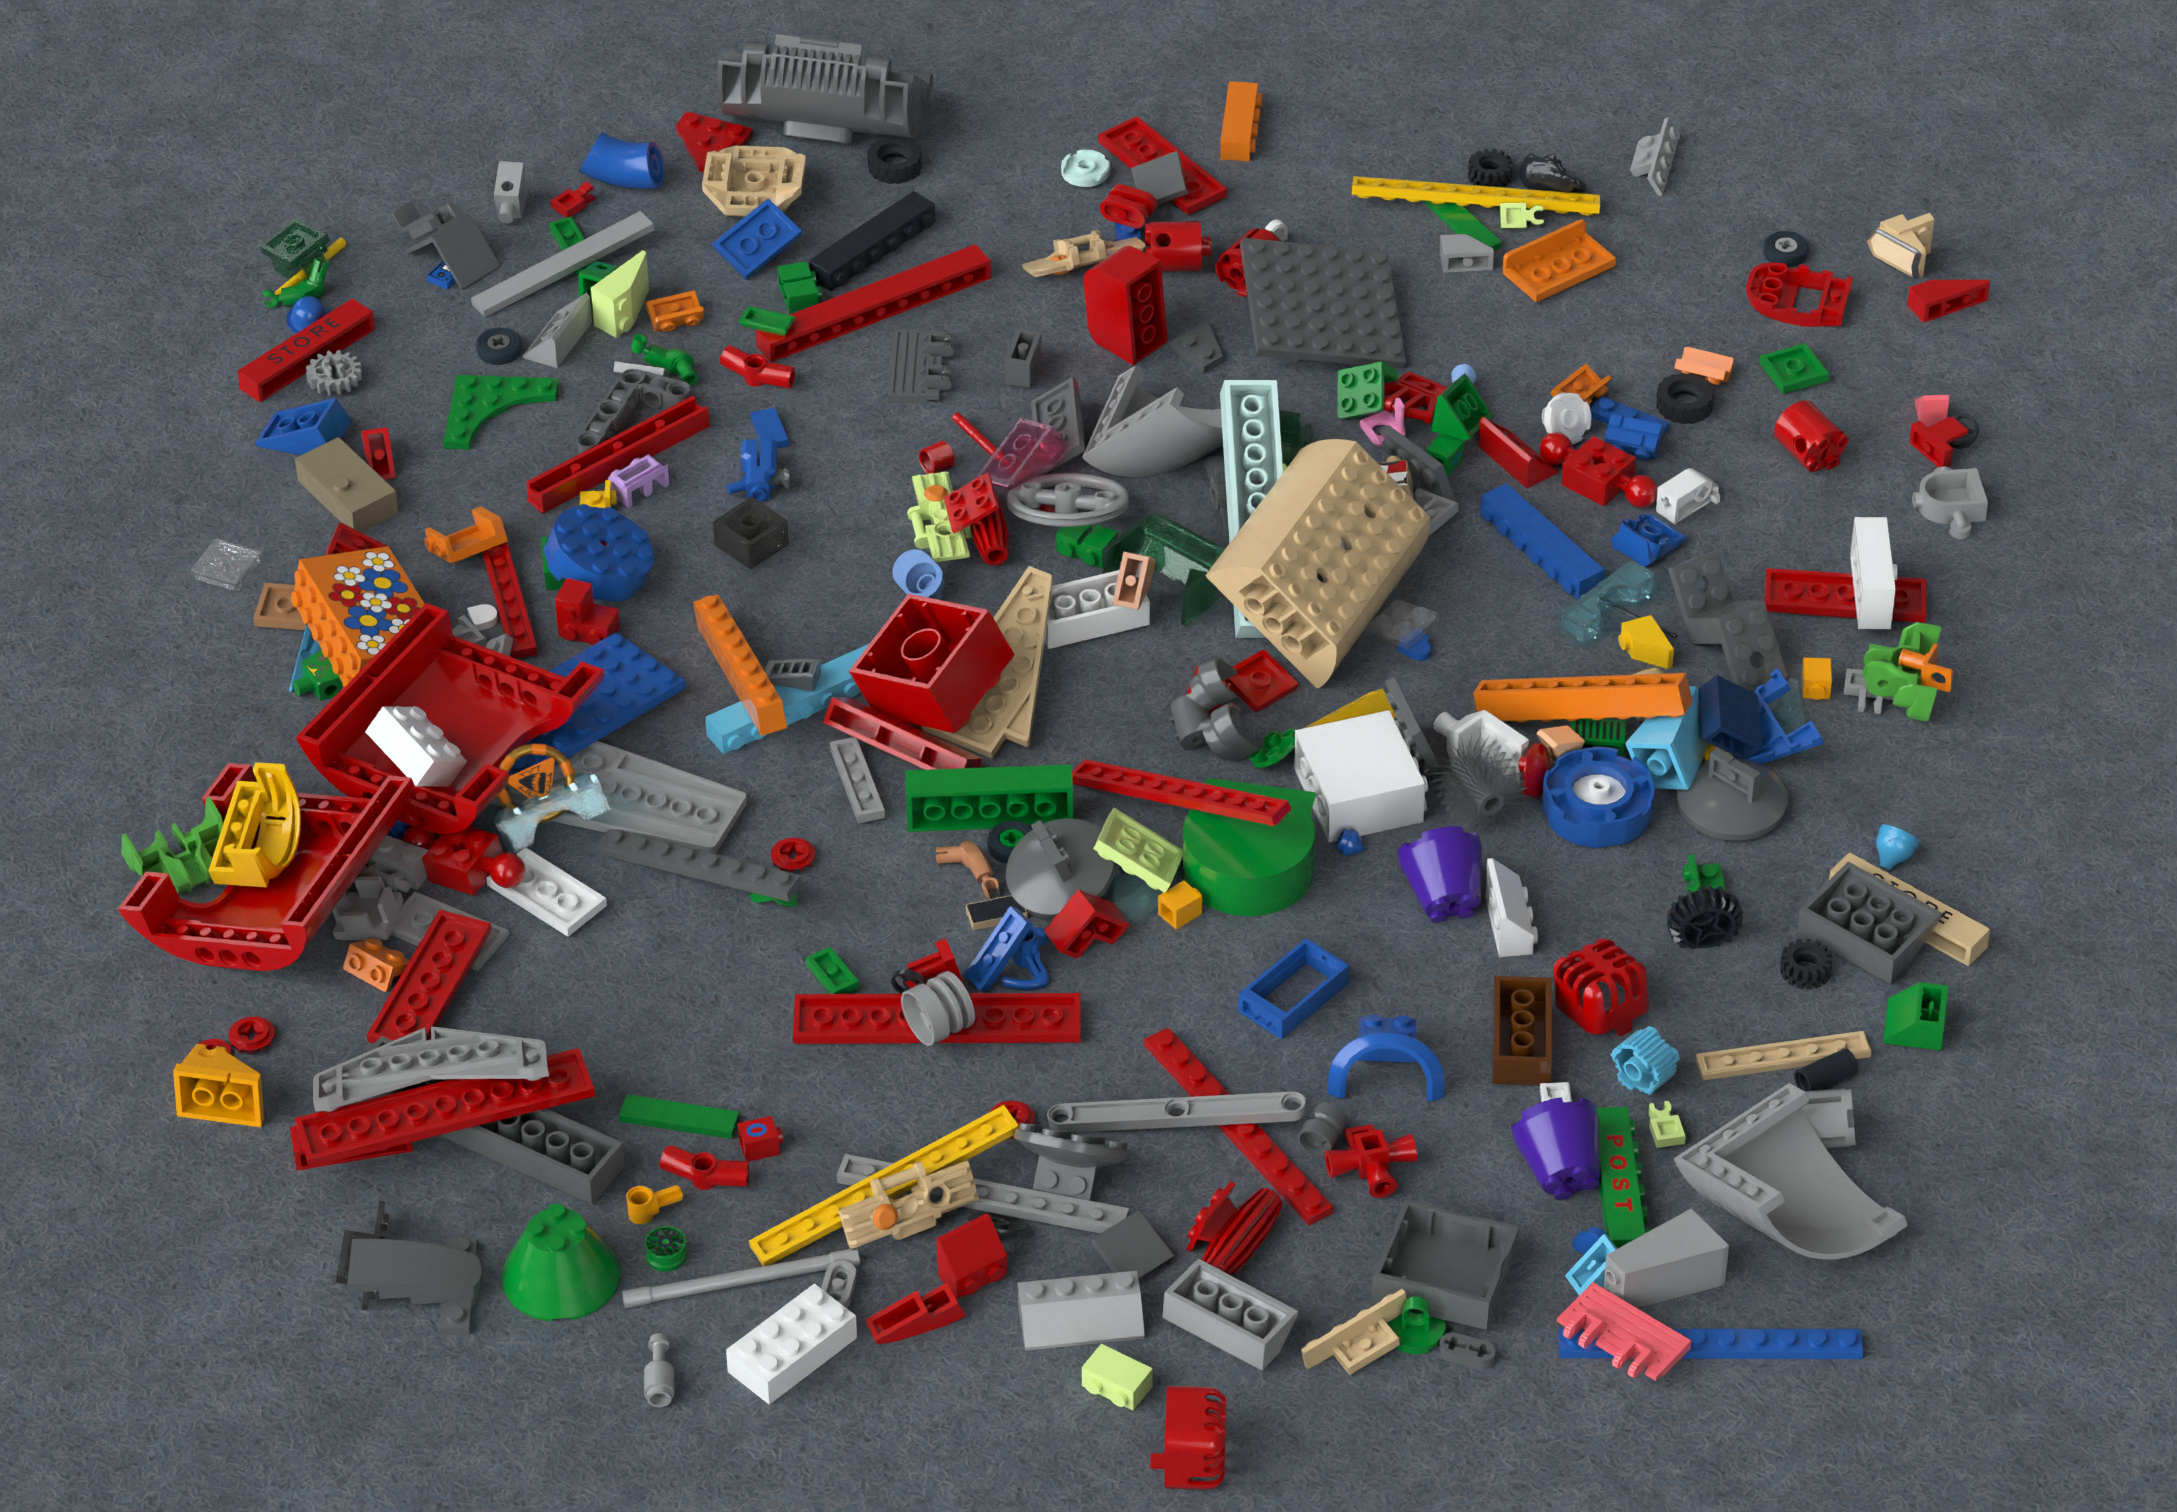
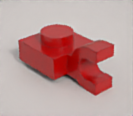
[551,181,595,218]

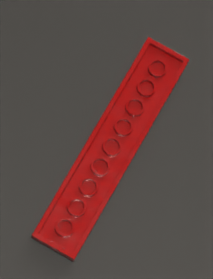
[793,993,1081,1044]
[295,1048,595,1167]

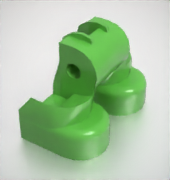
[1862,622,1941,722]
[121,797,223,894]

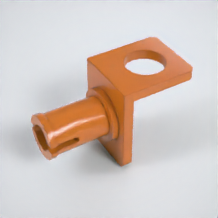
[1899,643,1953,692]

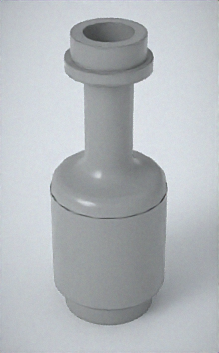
[644,1333,674,1407]

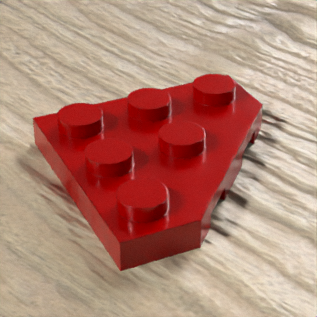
[676,111,753,172]

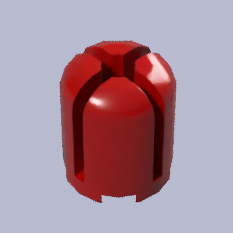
[1216,228,1281,297]

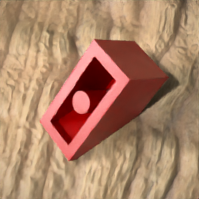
[361,427,396,480]

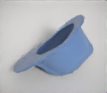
[892,549,944,600]

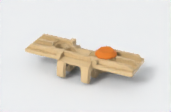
[1022,230,1145,277]

